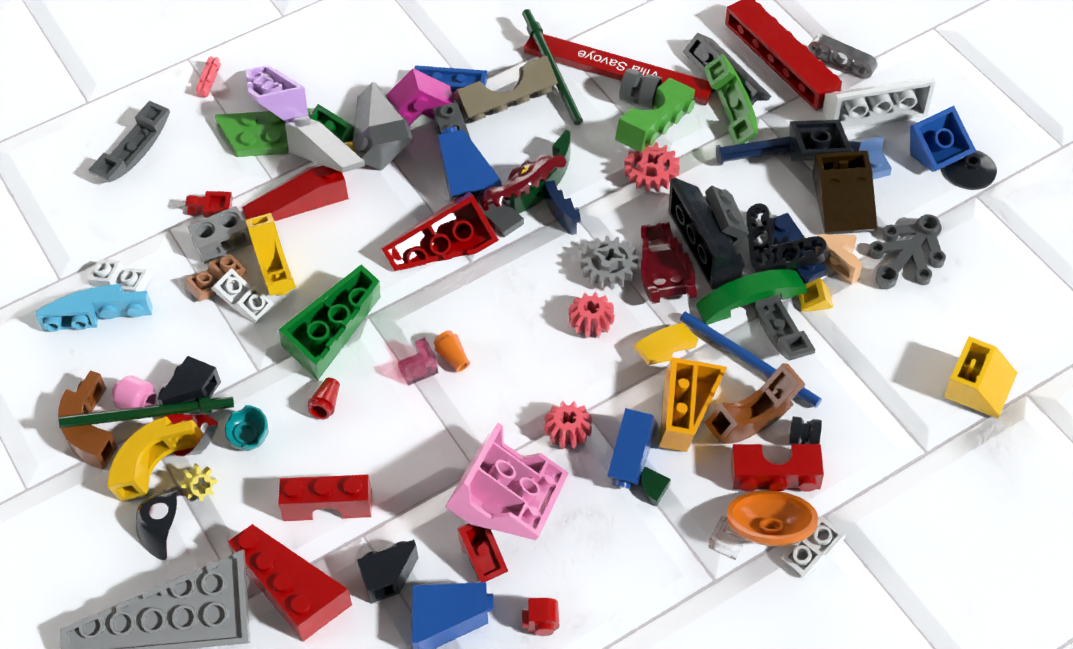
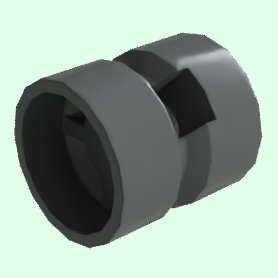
[619,68,662,109]

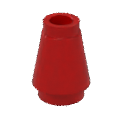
[308,377,340,420]

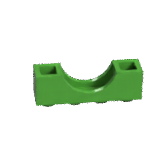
[615,78,695,152]

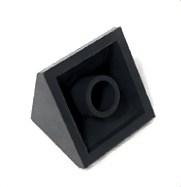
[789,119,852,161]

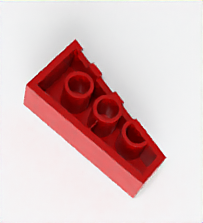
[227,524,352,642]

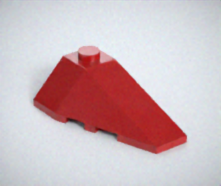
[242,164,349,221]
[381,192,499,271]

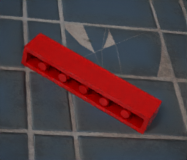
[725,0,842,111]

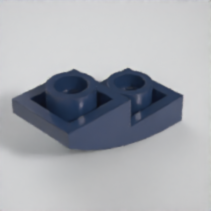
[545,180,581,235]

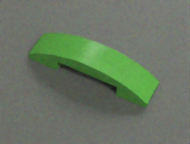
[703,54,758,145]

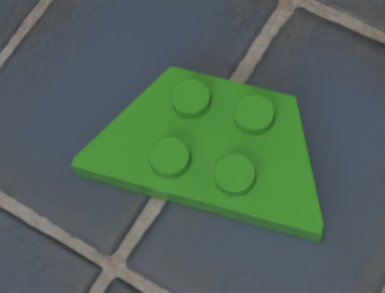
[215,108,311,157]

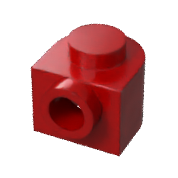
[522,598,560,636]

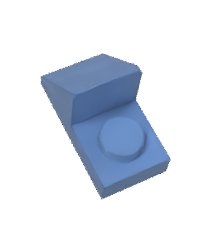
[849,135,892,180]

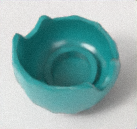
[224,405,269,451]

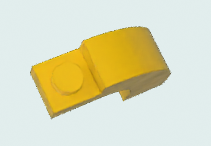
[245,213,296,296]
[107,417,204,501]

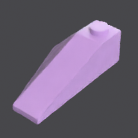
[246,65,308,123]

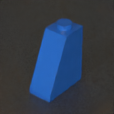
[437,127,502,198]
[607,408,658,489]
[412,582,494,649]

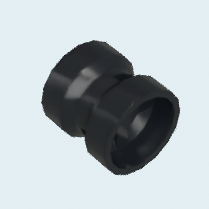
[789,416,822,445]

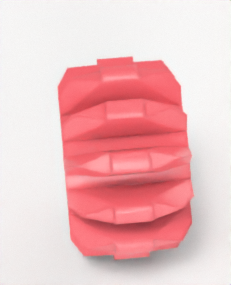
[568,291,615,339]
[544,400,592,450]

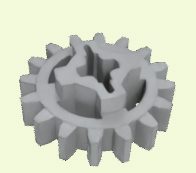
[580,236,639,290]

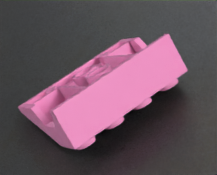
[445,423,569,540]

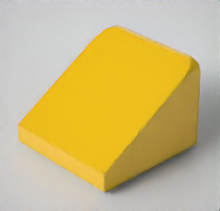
[798,278,833,312]

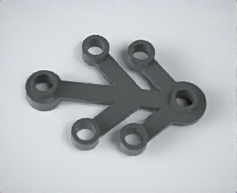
[868,214,946,289]

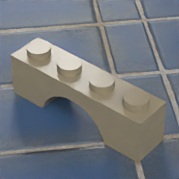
[452,56,558,123]

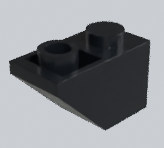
[157,356,221,405]
[357,539,419,604]

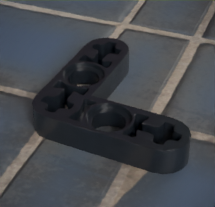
[746,203,830,273]

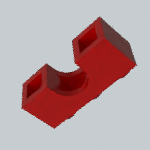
[731,444,824,492]
[278,474,372,521]

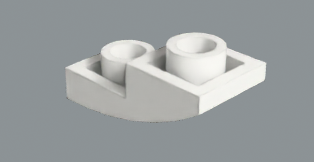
[87,259,151,292]
[211,268,274,323]
[781,515,845,578]

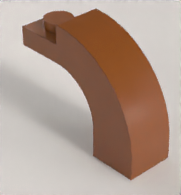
[704,363,805,444]
[58,370,118,470]

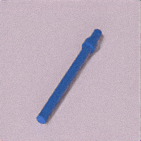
[680,311,822,408]

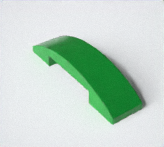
[695,269,807,325]

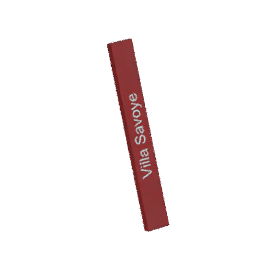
[524,34,714,105]

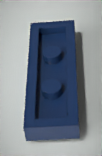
[773,212,827,284]

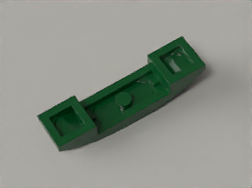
[510,130,571,213]

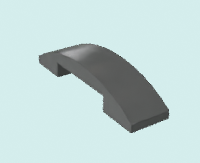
[88,100,170,183]
[751,293,816,361]

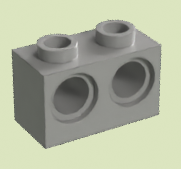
[188,206,252,264]

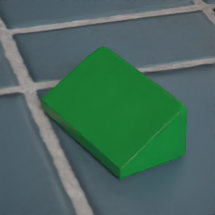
[310,104,354,143]

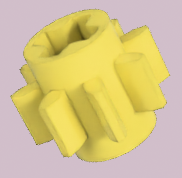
[179,463,218,502]

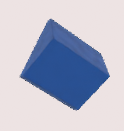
[910,105,976,172]

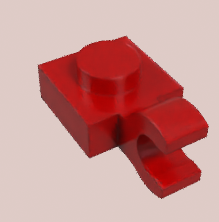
[185,191,233,218]

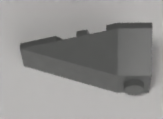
[353,82,413,171]

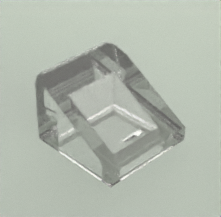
[708,515,746,560]

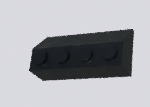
[668,178,745,290]

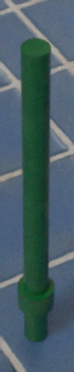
[522,9,583,125]
[58,396,234,429]

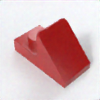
[457,523,508,582]

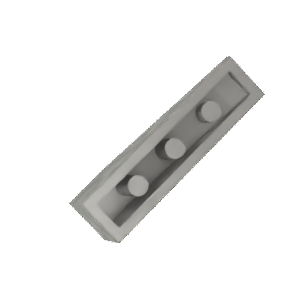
[285,116,365,172]

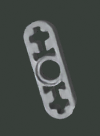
[808,34,878,78]

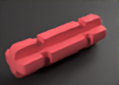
[195,56,221,98]

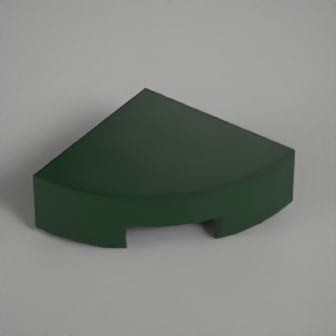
[641,467,671,506]

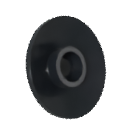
[944,150,997,190]

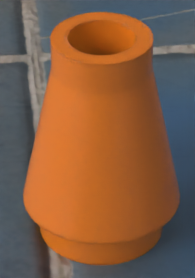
[433,330,470,372]

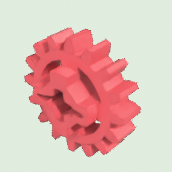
[624,142,680,192]

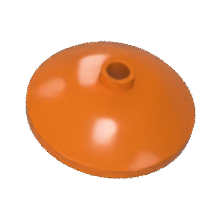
[727,491,818,546]

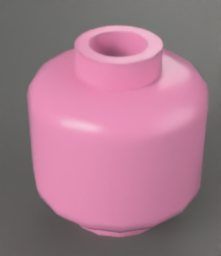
[112,375,156,410]

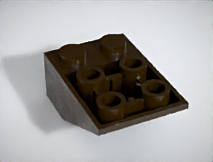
[812,150,878,234]

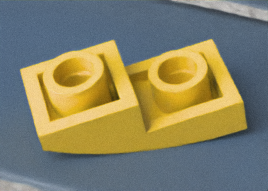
[634,323,699,365]

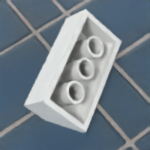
[822,78,936,131]

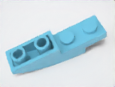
[36,284,153,332]

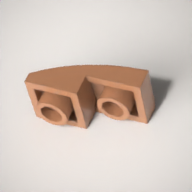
[184,254,246,302]

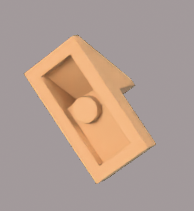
[814,234,862,285]

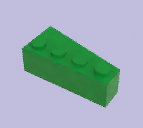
[279,264,381,381]

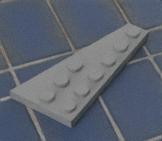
[60,550,250,649]

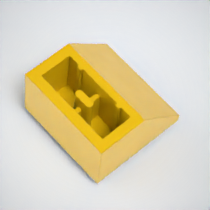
[944,336,1017,419]

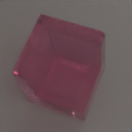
[397,337,439,386]

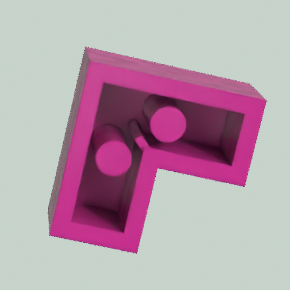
[386,68,455,126]

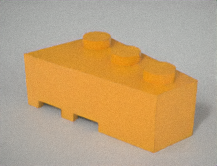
[659,357,727,452]

